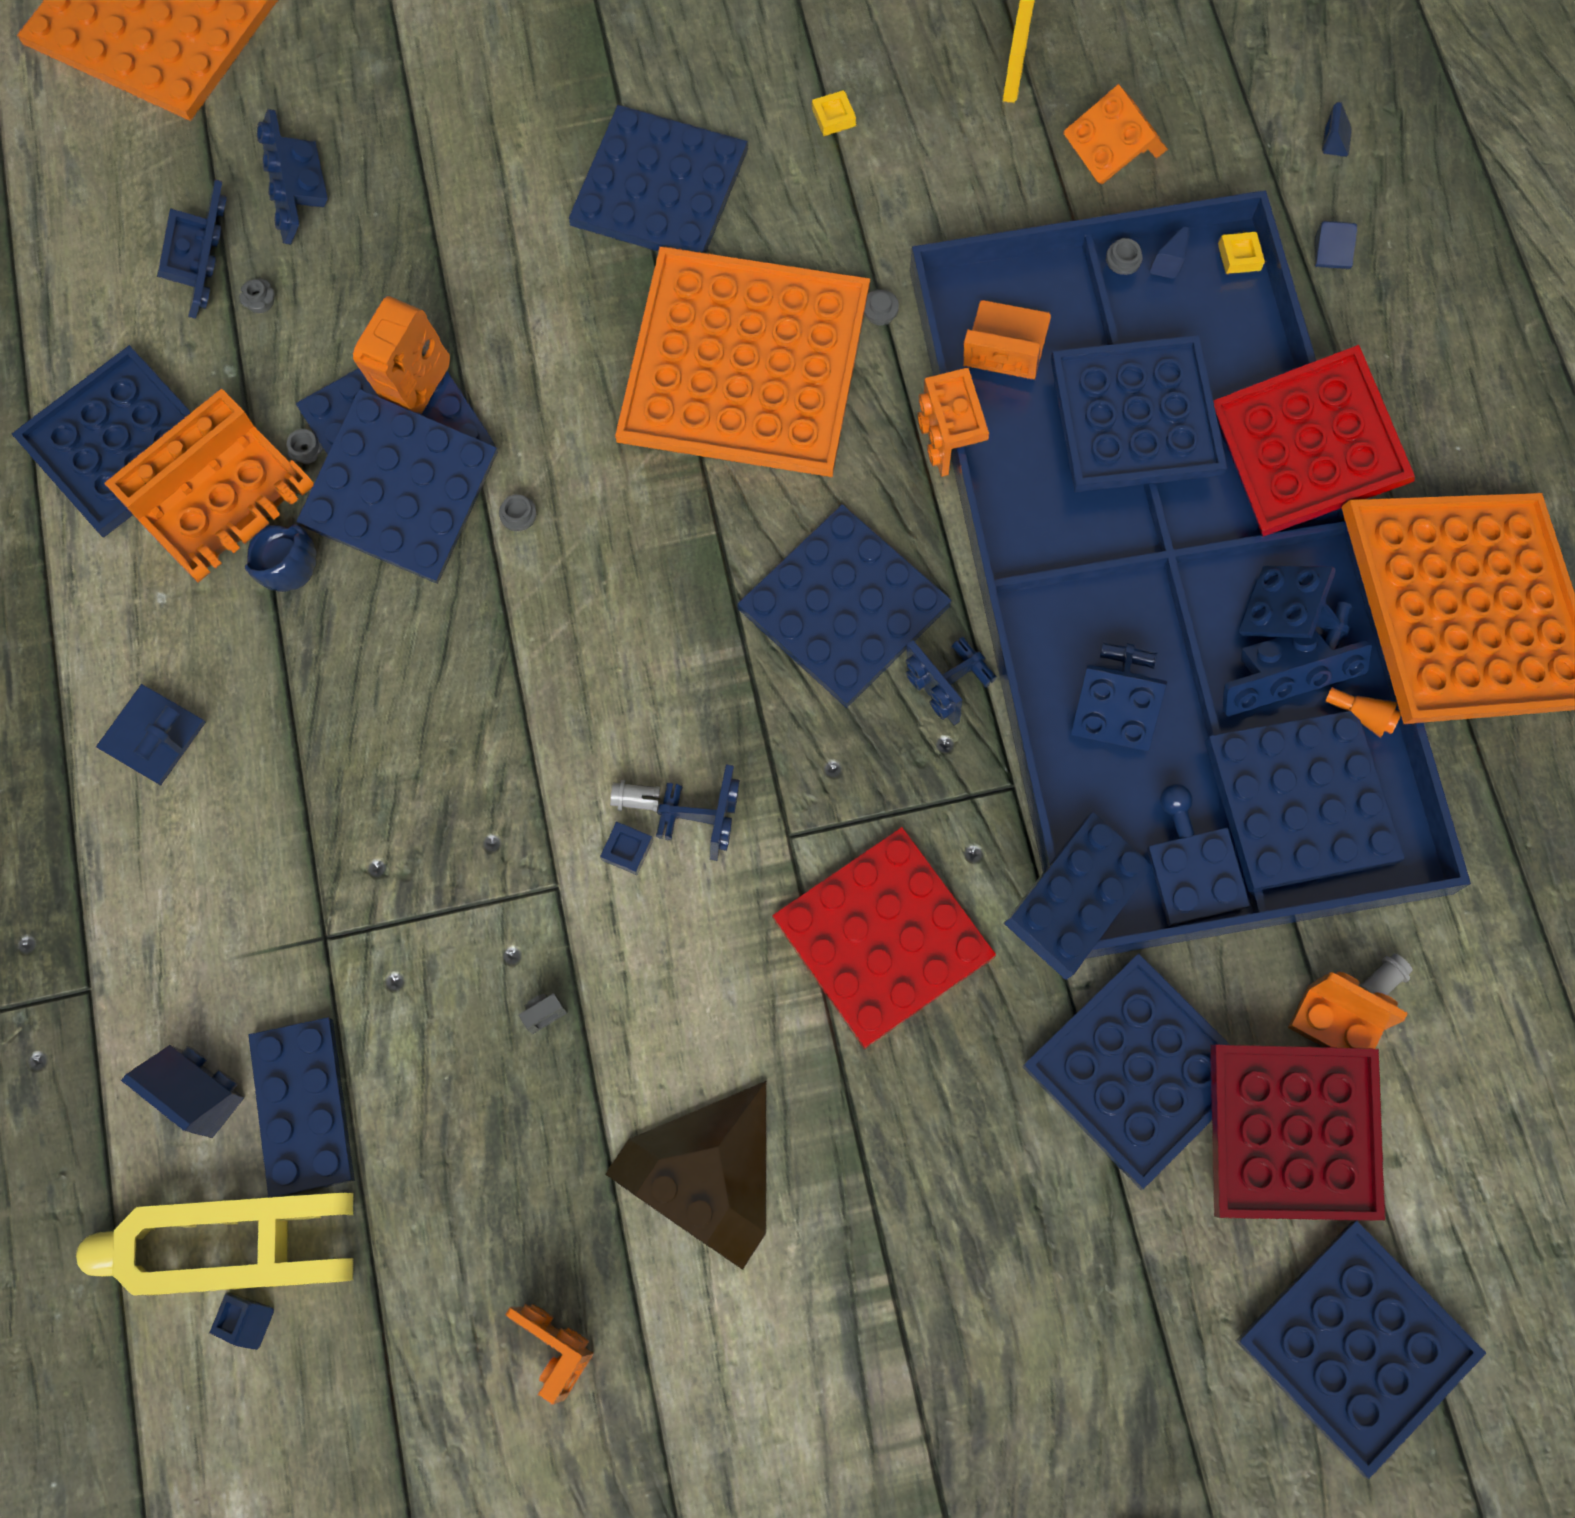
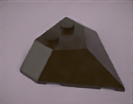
[605,1081,766,1270]

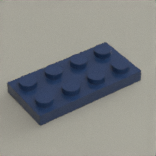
[1004,812,1153,980]
[248,1017,355,1198]

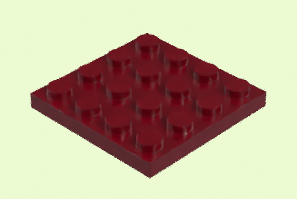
[1211,1045,1385,1221]

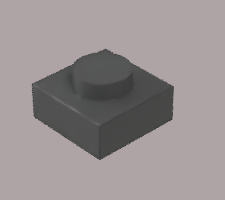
[519,993,567,1034]

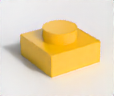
[812,90,856,136]
[1218,232,1265,274]

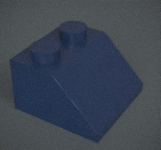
[121,1045,244,1138]

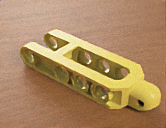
[76,1193,354,1296]

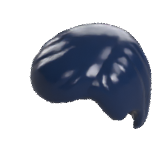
[245,524,317,592]

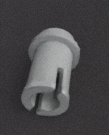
[610,779,660,812]
[1359,953,1413,995]

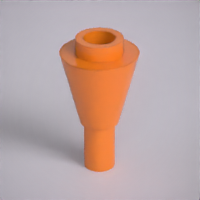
[1325,687,1401,738]

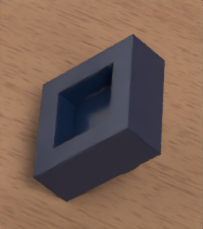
[600,822,654,875]

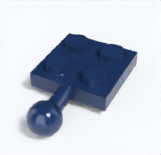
[1147,784,1250,926]

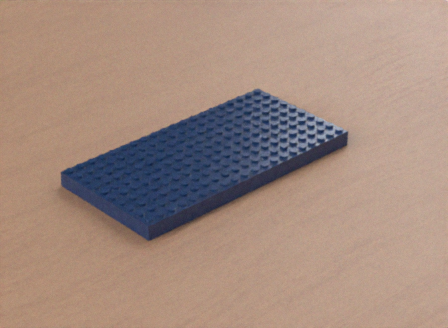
[910,190,1471,959]

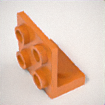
[1064,84,1168,185]
[963,300,1051,380]
[917,368,989,477]
[1288,972,1408,1049]
[505,1304,594,1405]

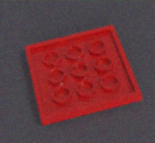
[1213,345,1415,536]
[772,827,996,1050]

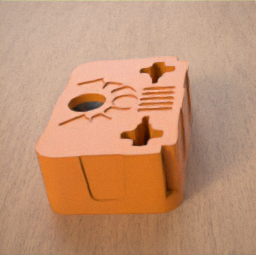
[353,296,450,414]

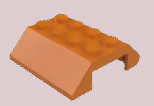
[104,388,314,583]

